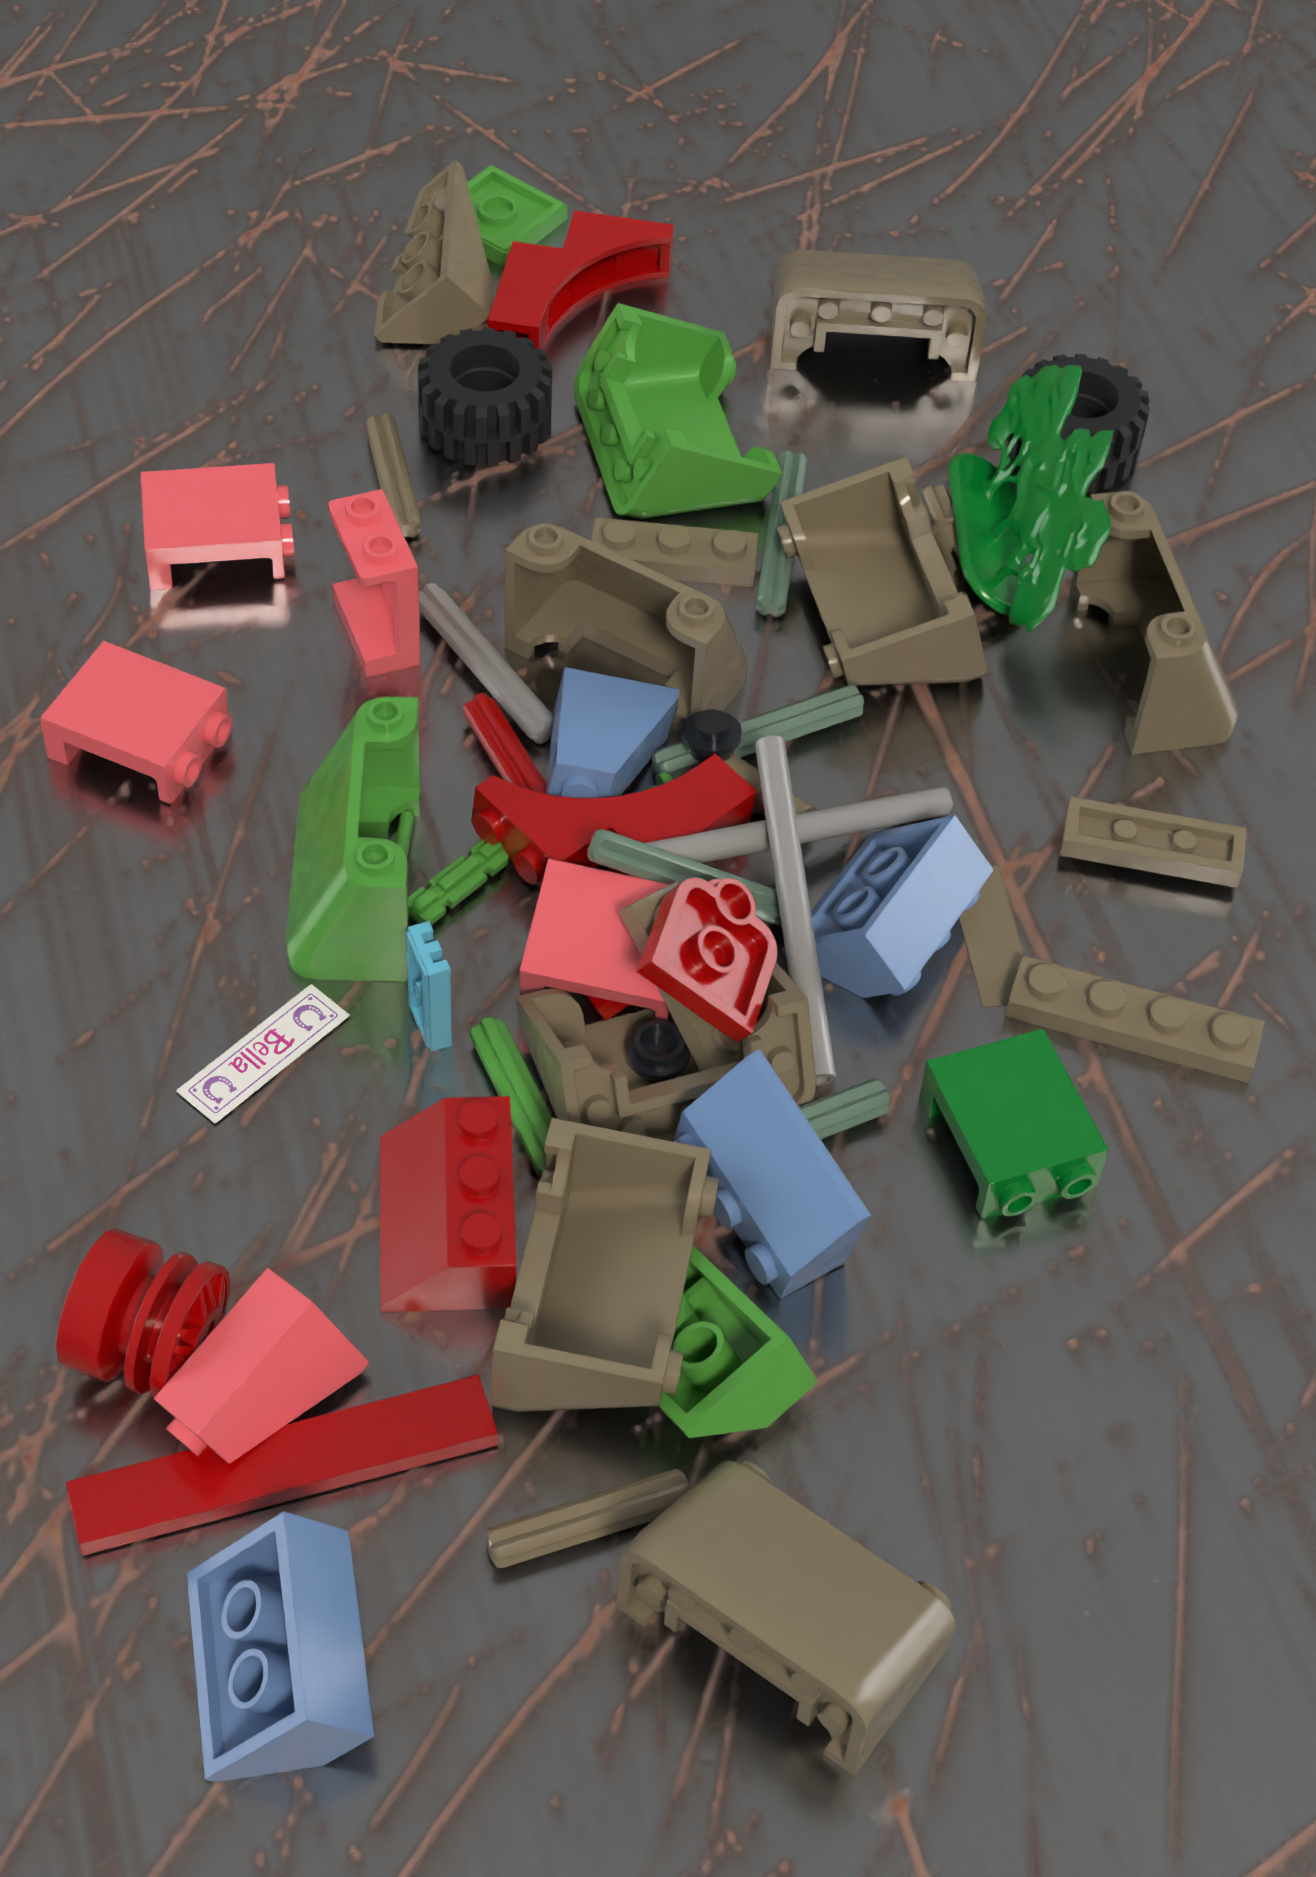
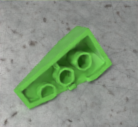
[658,1246,818,1438]

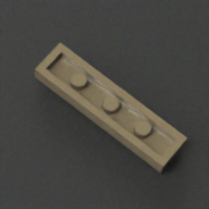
[1005,955,1265,1083]

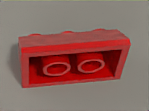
[380,1096,517,1312]

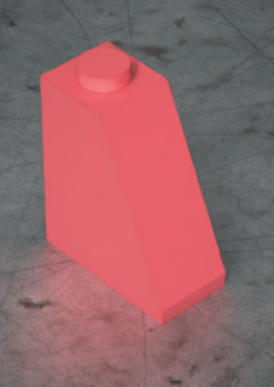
[154,1268,370,1464]

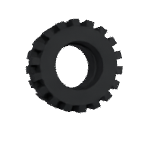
[417,328,552,467]
[1008,354,1150,492]

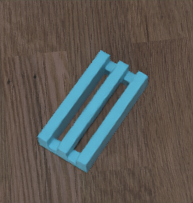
[406,921,452,1052]

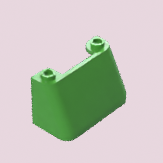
[574,303,782,520]
[286,696,421,982]

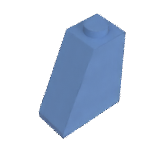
[546,667,680,798]

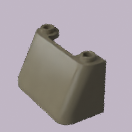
[770,250,987,382]
[777,457,988,686]
[1069,491,1239,754]
[505,523,747,733]
[515,962,816,1142]
[490,1118,720,1412]
[616,1461,956,1776]

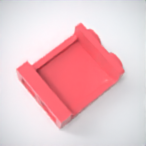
[140,463,294,590]
[328,489,421,678]
[40,641,232,804]
[519,859,670,1021]

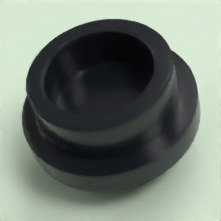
[682,709,742,762]
[627,1020,690,1081]

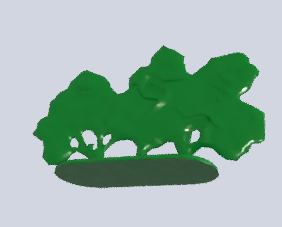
[948,364,1114,633]

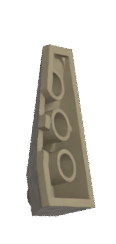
[374,160,493,344]

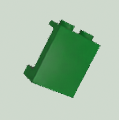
[919,1028,1109,1219]

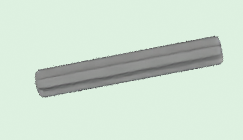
[419,582,553,744]

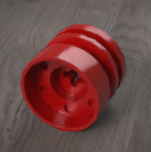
[56,1228,230,1398]

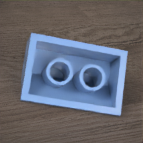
[781,815,994,998]
[674,1049,871,1299]
[187,1511,375,1782]

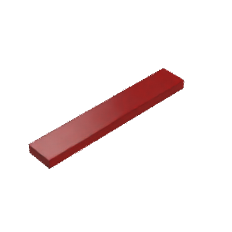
[65,1374,498,1556]

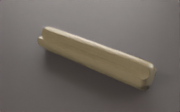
[366,413,421,538]
[486,1469,690,1568]

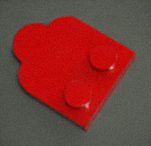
[636,877,778,1043]

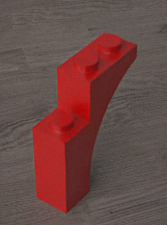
[488,210,674,351]
[471,754,757,889]

